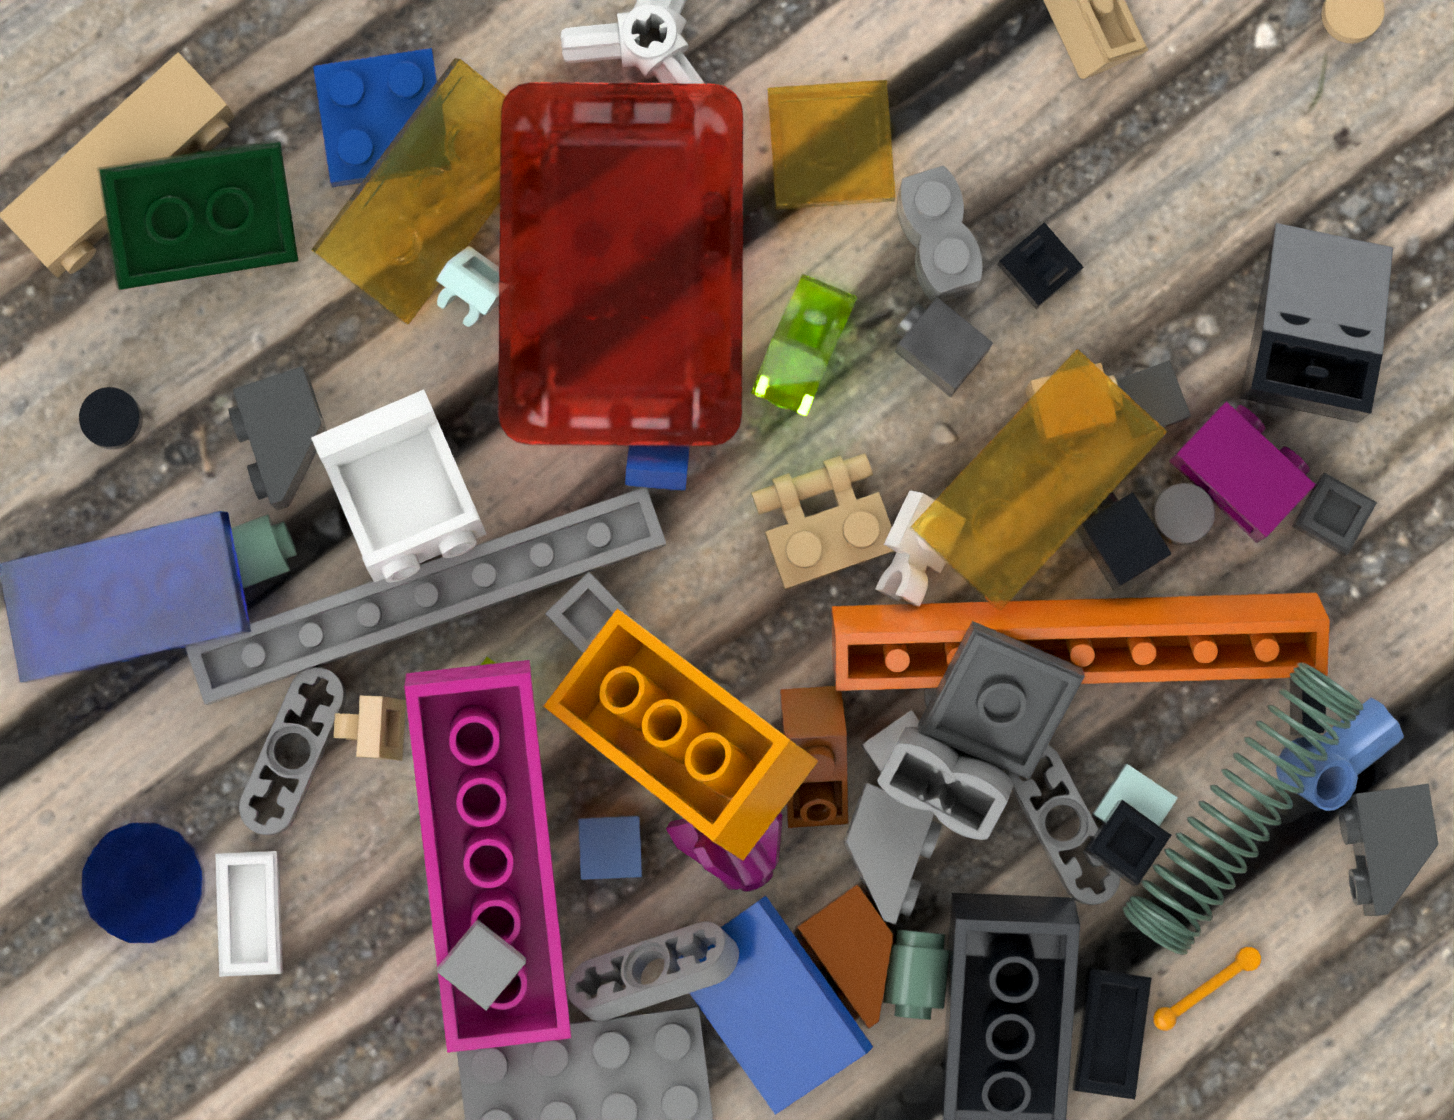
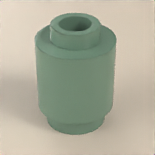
[201,514,297,591]
[883,929,950,1020]

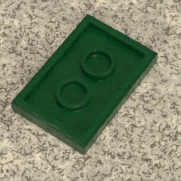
[97,140,298,290]

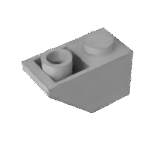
[844,783,942,924]

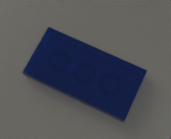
[0,511,251,683]

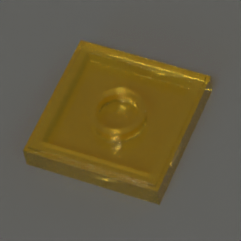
[767,80,896,210]

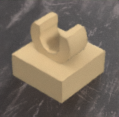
[333,695,406,761]

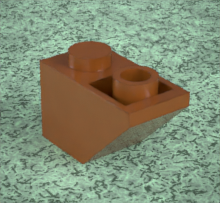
[780,686,849,828]
[795,884,893,1029]

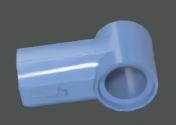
[1276,698,1404,811]

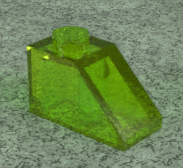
[751,274,858,416]

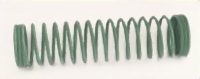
[1122,662,1363,955]

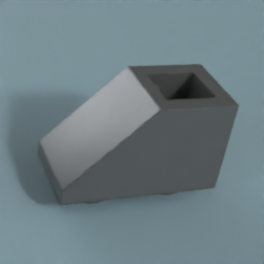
[228,366,327,511]
[1339,783,1439,916]

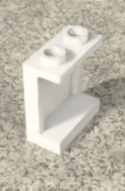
[311,389,487,583]

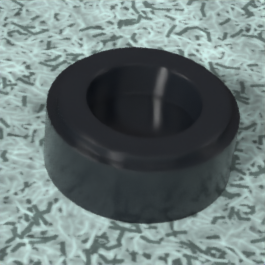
[79,387,143,450]

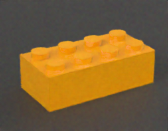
[543,608,818,861]

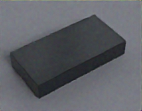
[1072,968,1152,1100]

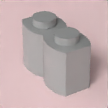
[896,166,983,302]
[877,727,1014,840]

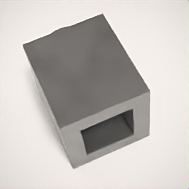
[895,297,993,397]

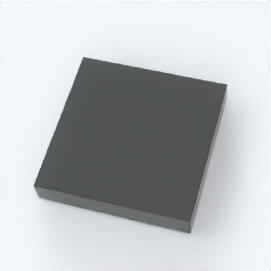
[918,621,1085,779]

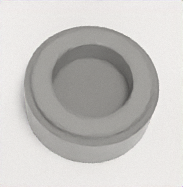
[1152,483,1215,545]

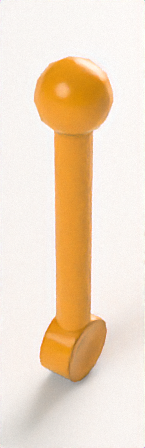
[1153,947,1261,1031]

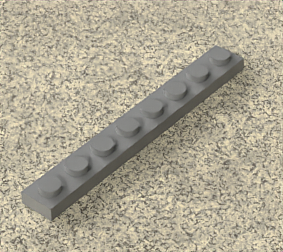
[185,487,666,705]

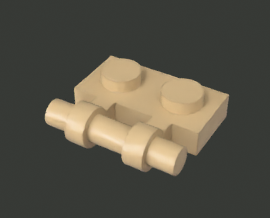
[751,453,896,590]

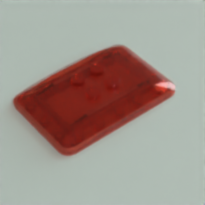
[498,82,743,447]

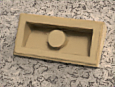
[1043,0,1148,79]

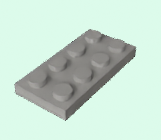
[457,1006,713,1120]

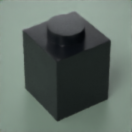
[1075,491,1172,590]

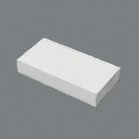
[215,851,283,977]

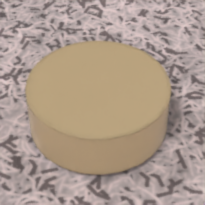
[1321,0,1385,44]

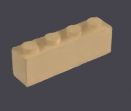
[0,52,234,278]

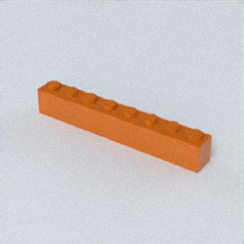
[832,593,1330,691]

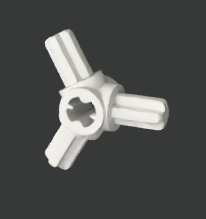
[561,0,713,117]

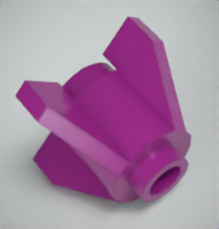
[666,812,783,892]

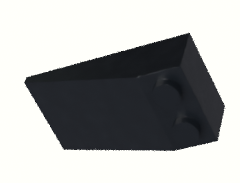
[942,893,1080,1120]

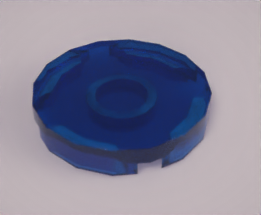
[82,823,205,943]

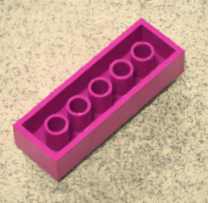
[404,660,571,1053]

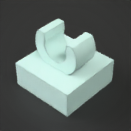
[436,246,517,327]

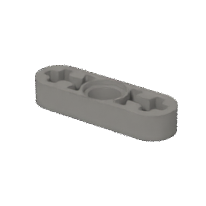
[239,667,346,835]
[1005,745,1120,905]
[567,921,739,1021]

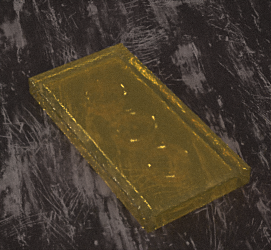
[310,58,551,325]
[910,349,1168,612]

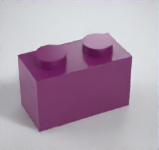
[1169,401,1316,543]

